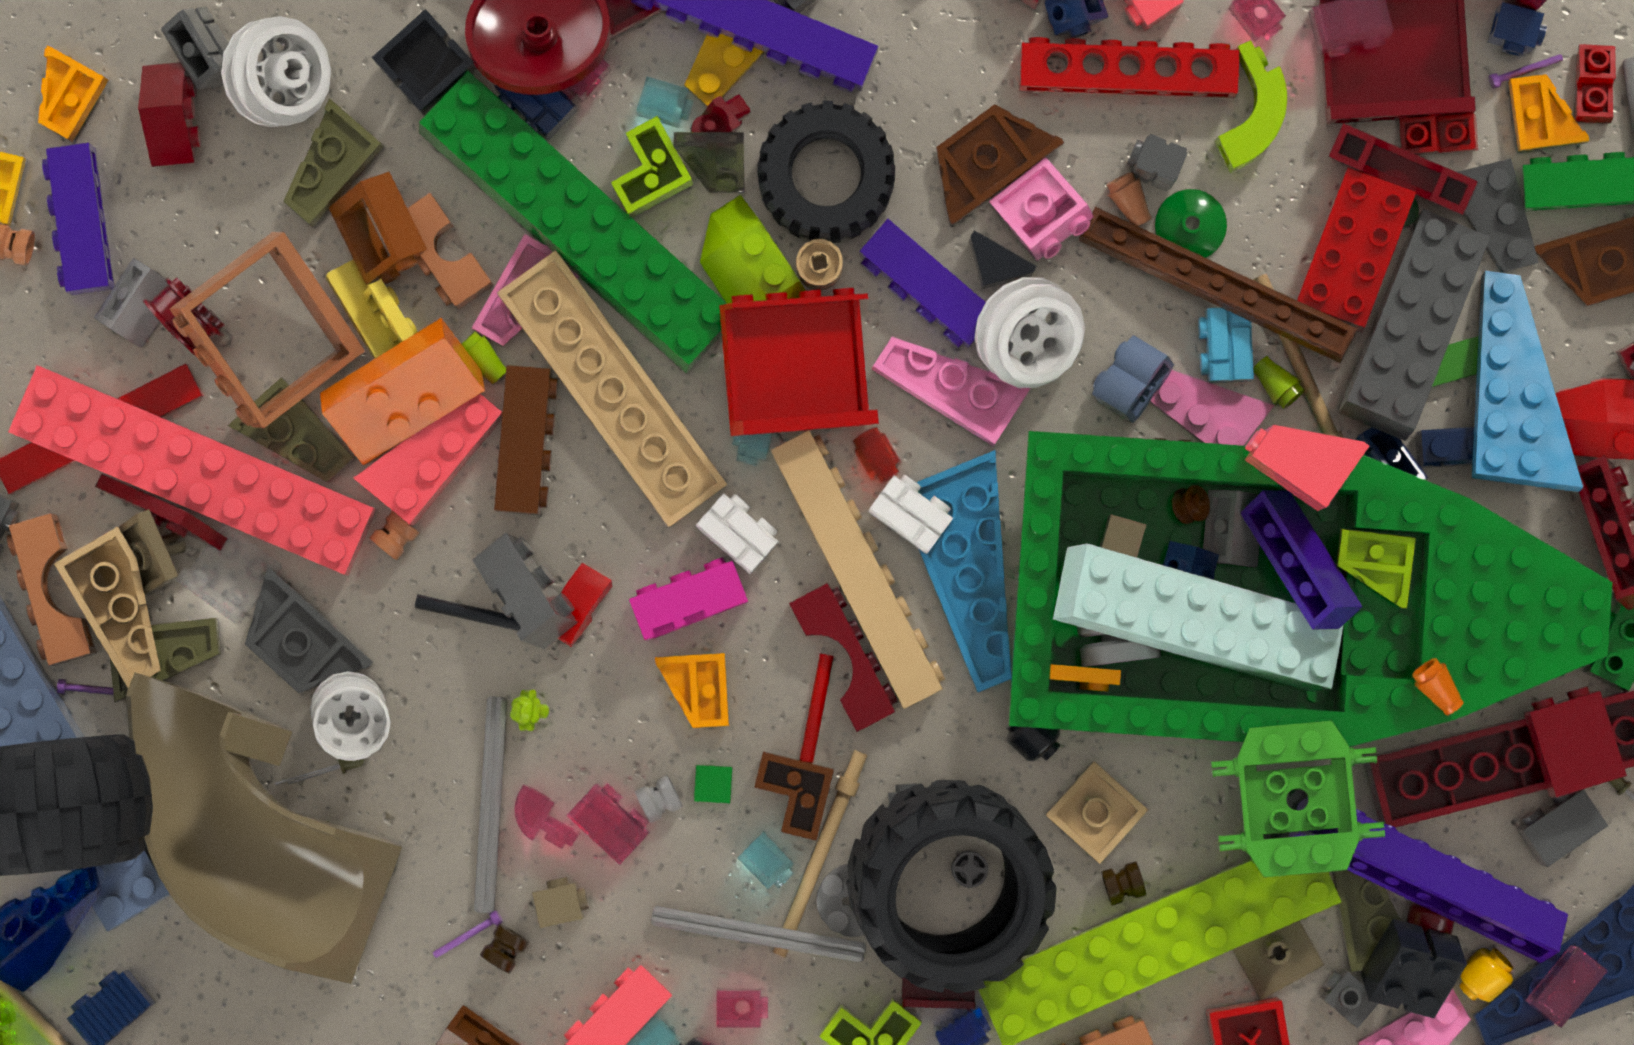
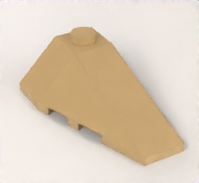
[54,527,161,688]

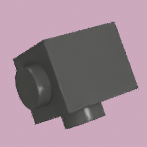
[1320,969,1379,1028]

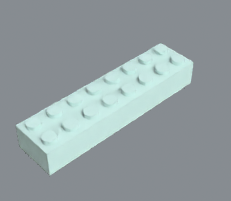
[1053,543,1344,691]

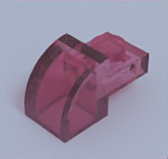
[514,784,581,849]

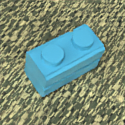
[1198,308,1254,383]

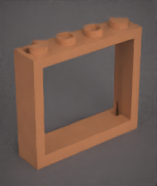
[170,232,365,428]

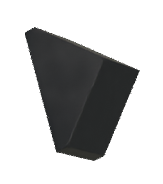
[969,230,1037,289]

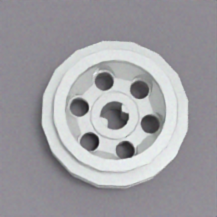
[221,16,331,127]
[974,277,1085,388]

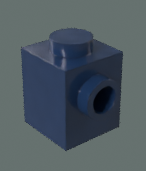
[1487,2,1547,57]

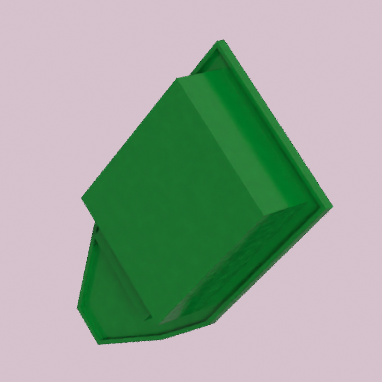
[1008,431,1612,747]

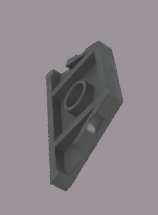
[245,568,373,693]

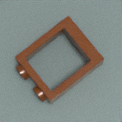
[329,172,427,285]

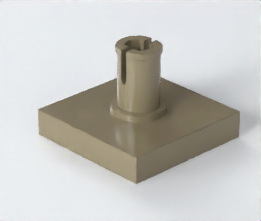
[118,509,187,597]
[1232,920,1324,1000]

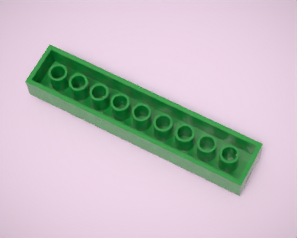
[419,71,727,373]

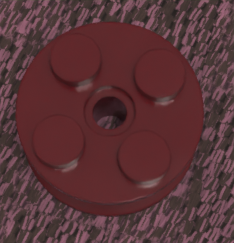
[143,277,225,356]

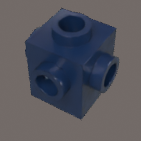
[1044,0,1109,38]
[1162,541,1219,580]

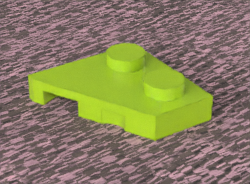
[1336,529,1416,608]

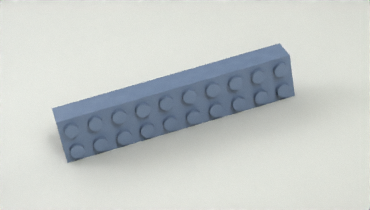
[0,596,170,932]

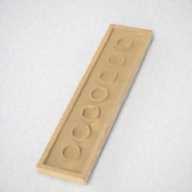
[497,250,727,528]

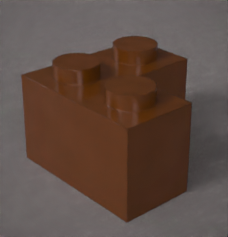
[754,751,834,841]

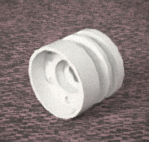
[310,671,391,761]

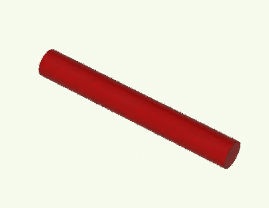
[799,653,834,763]

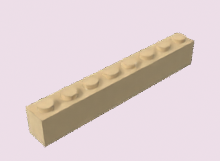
[771,431,945,709]

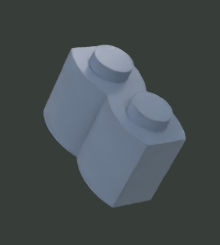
[1092,335,1174,423]

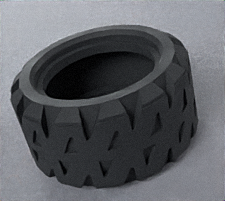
[846,780,1057,993]

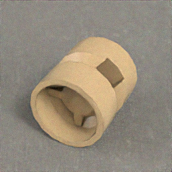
[796,239,843,290]

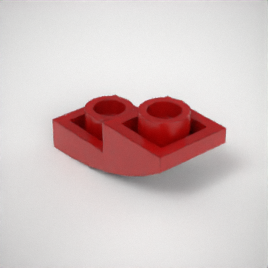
[1575,44,1616,124]
[1399,113,1478,155]
[558,563,613,647]

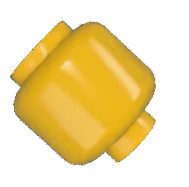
[1459,948,1514,1002]

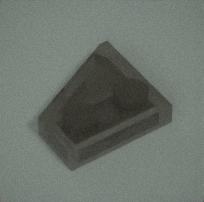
[673,132,745,193]

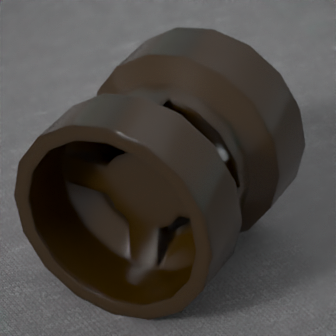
[1101,861,1147,906]
[480,923,529,974]

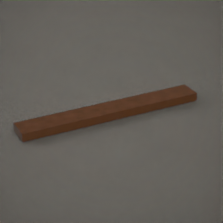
[1079,207,1357,363]

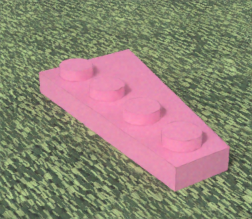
[872,337,1031,447]

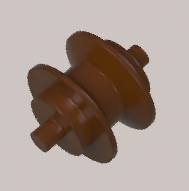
[1172,485,1210,524]

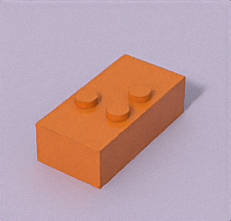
[320,318,485,466]

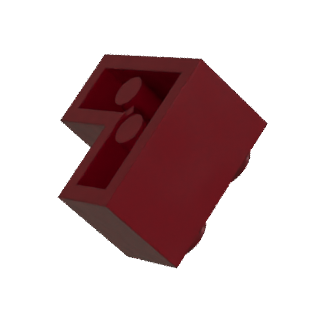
[138,62,202,167]

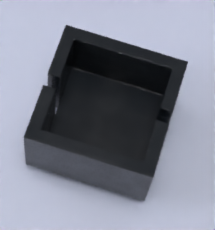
[372,9,477,116]
[1361,919,1467,1018]

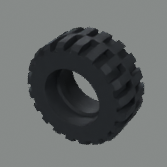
[757,101,896,243]

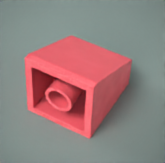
[1244,425,1369,511]

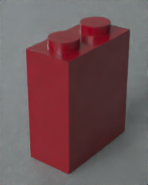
[1523,686,1627,798]

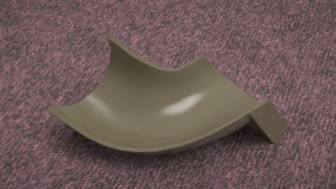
[126,672,402,984]

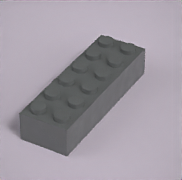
[1338,209,1490,441]

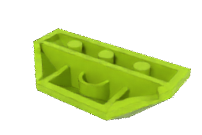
[700,194,806,304]

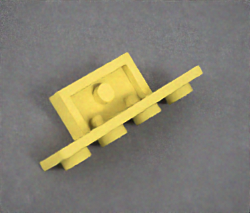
[325,260,417,359]

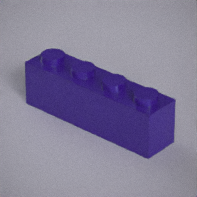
[42,142,115,295]
[859,219,986,349]
[1240,490,1363,630]

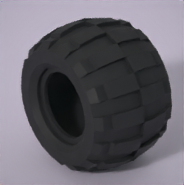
[0,734,153,876]

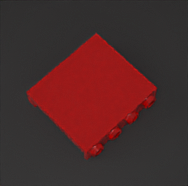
[719,288,879,436]

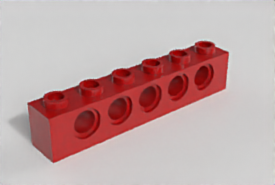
[1019,37,1239,99]

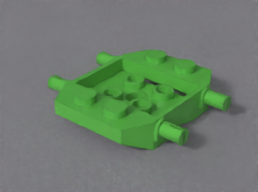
[1211,721,1385,878]

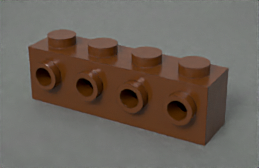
[494,365,558,515]

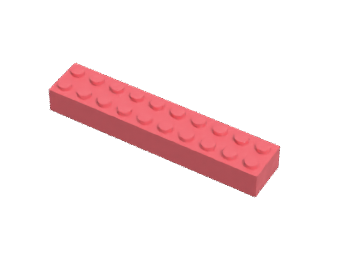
[8,365,377,576]

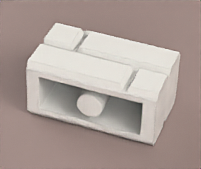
[868,474,953,555]
[695,493,779,575]

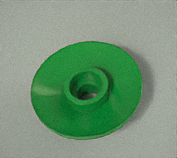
[1155,189,1227,258]

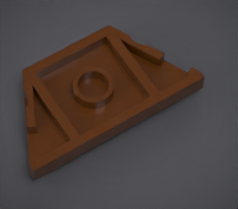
[936,104,1064,226]
[1534,216,1634,306]

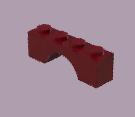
[1328,123,1479,215]
[789,583,898,732]

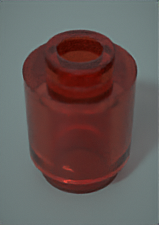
[852,427,902,483]

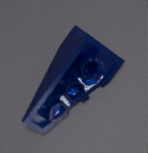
[0,866,102,992]

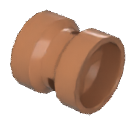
[0,224,35,266]
[369,511,420,561]

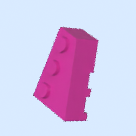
[629,557,749,641]

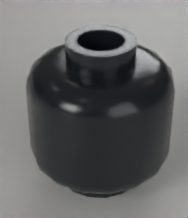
[1006,724,1060,762]

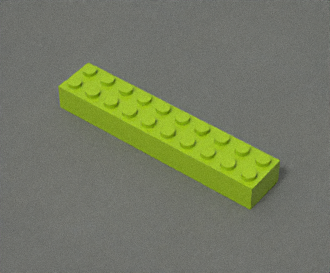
[978,859,1342,1045]

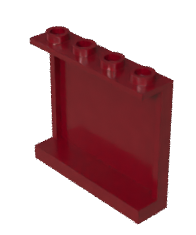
[1318,0,1476,125]

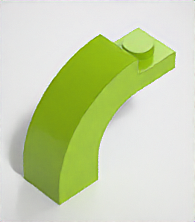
[1214,40,1287,173]

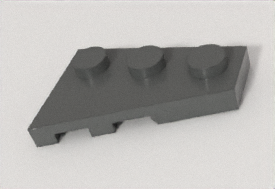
[1458,158,1539,273]

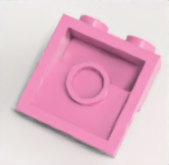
[989,157,1094,261]

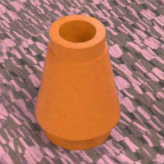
[1412,658,1464,715]

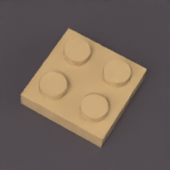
[1045,761,1148,864]

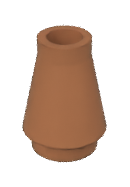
[1106,171,1152,226]

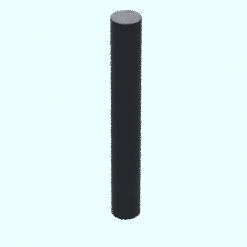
[415,594,521,631]

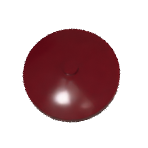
[465,0,611,95]

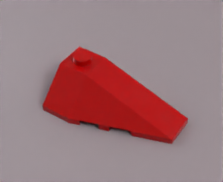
[1555,378,1634,460]

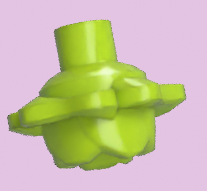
[510,689,549,731]

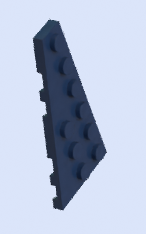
[1473,884,1634,1045]

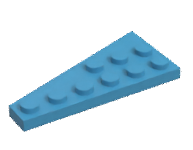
[1472,271,1583,492]
[916,450,1012,693]

